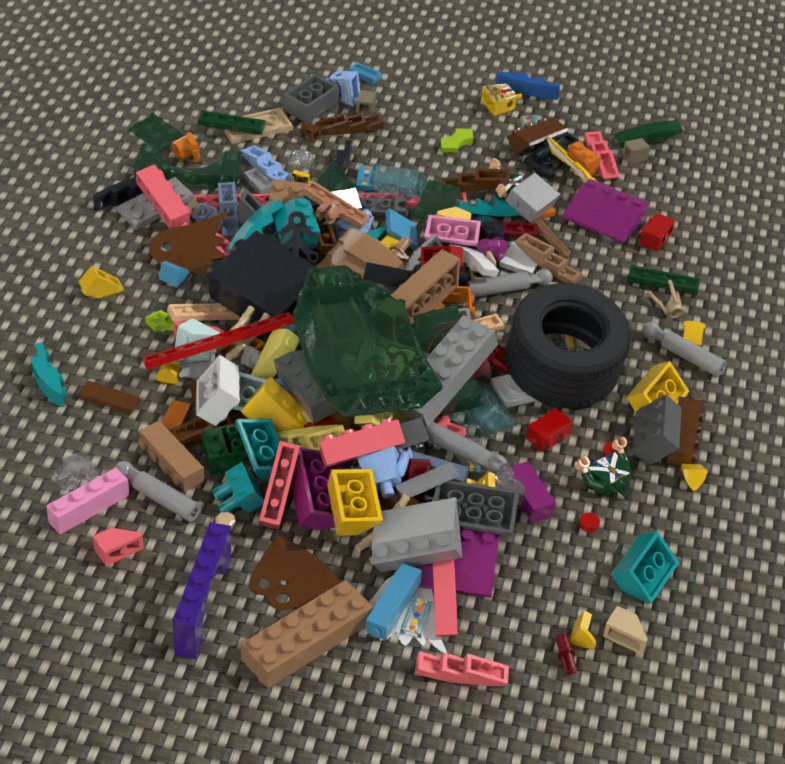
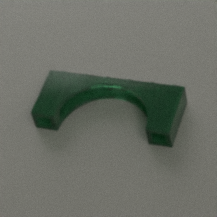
[134,143,242,189]
[411,304,482,418]

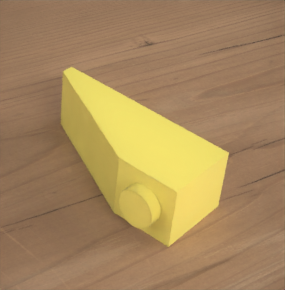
[251,329,300,380]

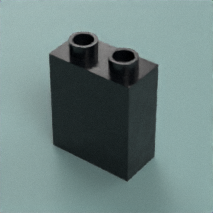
[206,230,323,336]

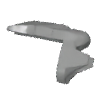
[179,351,224,380]

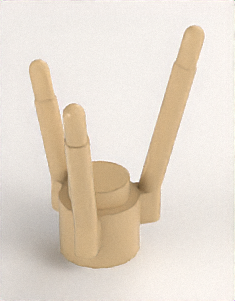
[648,280,684,318]

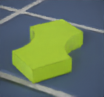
[440,128,473,153]
[145,310,186,332]

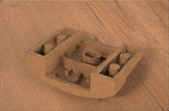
[316,228,404,305]

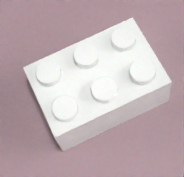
[196,355,240,426]

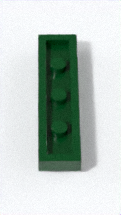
[198,110,266,135]
[627,265,701,295]

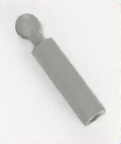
[465,268,553,298]
[642,322,727,377]
[425,422,507,474]
[114,461,201,522]

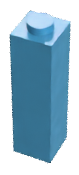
[366,562,421,640]

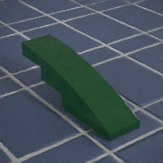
[614,120,684,148]

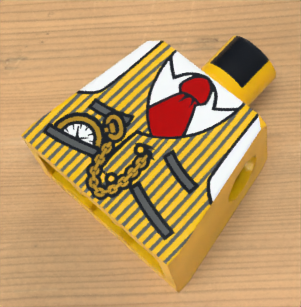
[481,84,522,116]

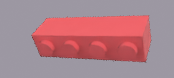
[136,164,191,229]
[318,418,405,468]
[259,441,300,530]

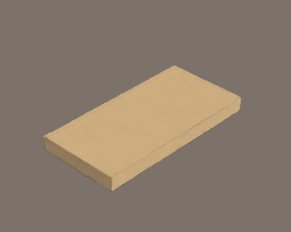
[223,108,293,144]

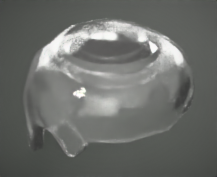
[287,148,314,171]

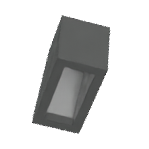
[238,189,263,225]

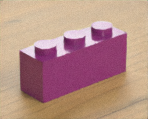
[505,461,556,523]

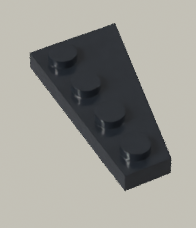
[523,132,579,180]

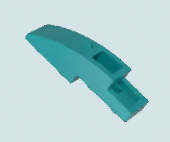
[30,342,67,407]

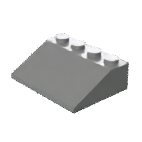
[372,497,462,572]

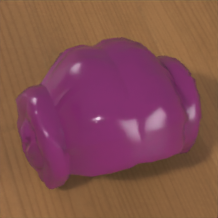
[476,237,507,263]

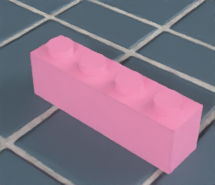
[46,467,129,535]

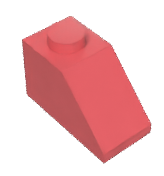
[93,528,144,566]

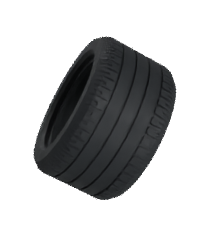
[505,283,631,408]

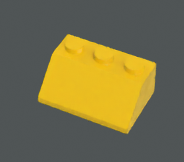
[626,361,689,412]
[241,377,308,433]
[327,469,383,536]

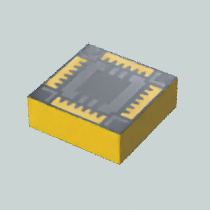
[292,170,310,185]

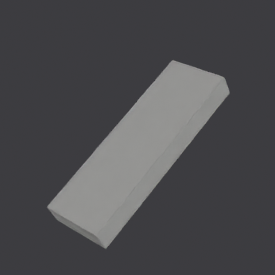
[395,462,460,498]

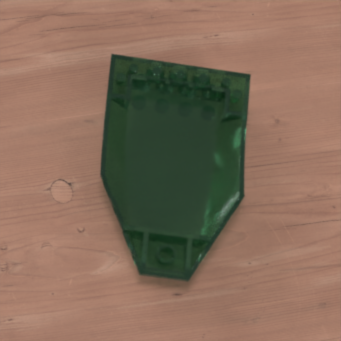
[293,265,443,417]

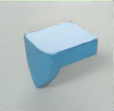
[159,261,190,288]

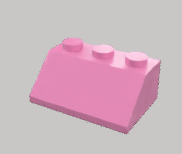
[424,215,481,248]

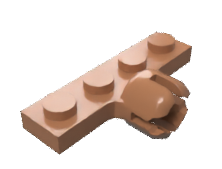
[301,180,370,229]

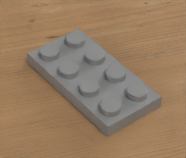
[117,177,194,230]

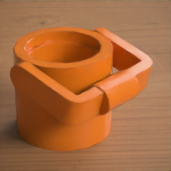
[171,132,201,163]

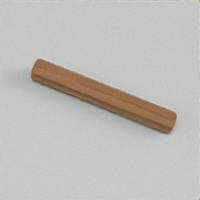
[529,217,571,258]

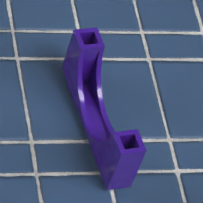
[173,522,231,659]

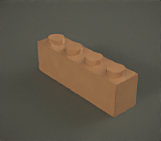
[138,421,204,492]

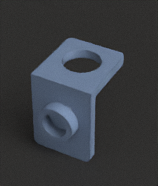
[191,203,223,235]

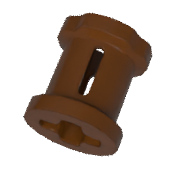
[300,121,322,142]

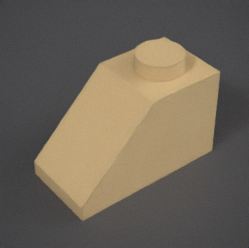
[603,606,648,655]

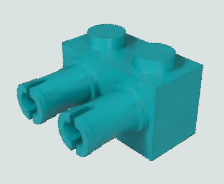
[212,462,265,513]

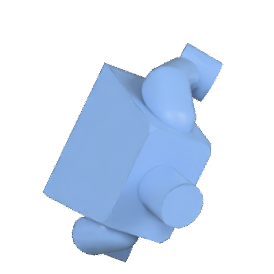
[351,446,413,499]

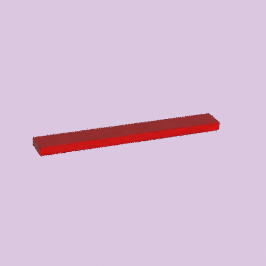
[142,312,295,370]

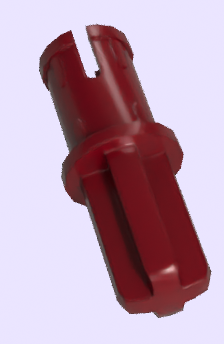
[555,633,577,675]

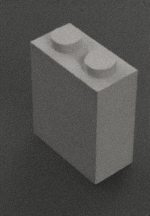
[505,173,560,223]

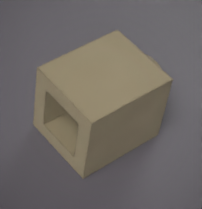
[356,90,376,116]
[623,138,650,164]

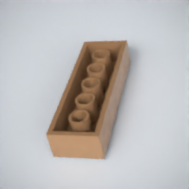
[374,250,460,342]
[241,580,373,689]

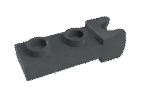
[359,197,407,218]

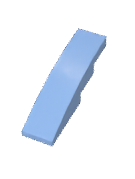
[240,145,292,181]

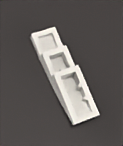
[449,244,499,277]

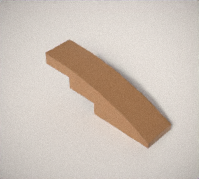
[515,233,582,284]

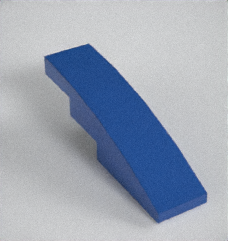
[496,71,560,100]

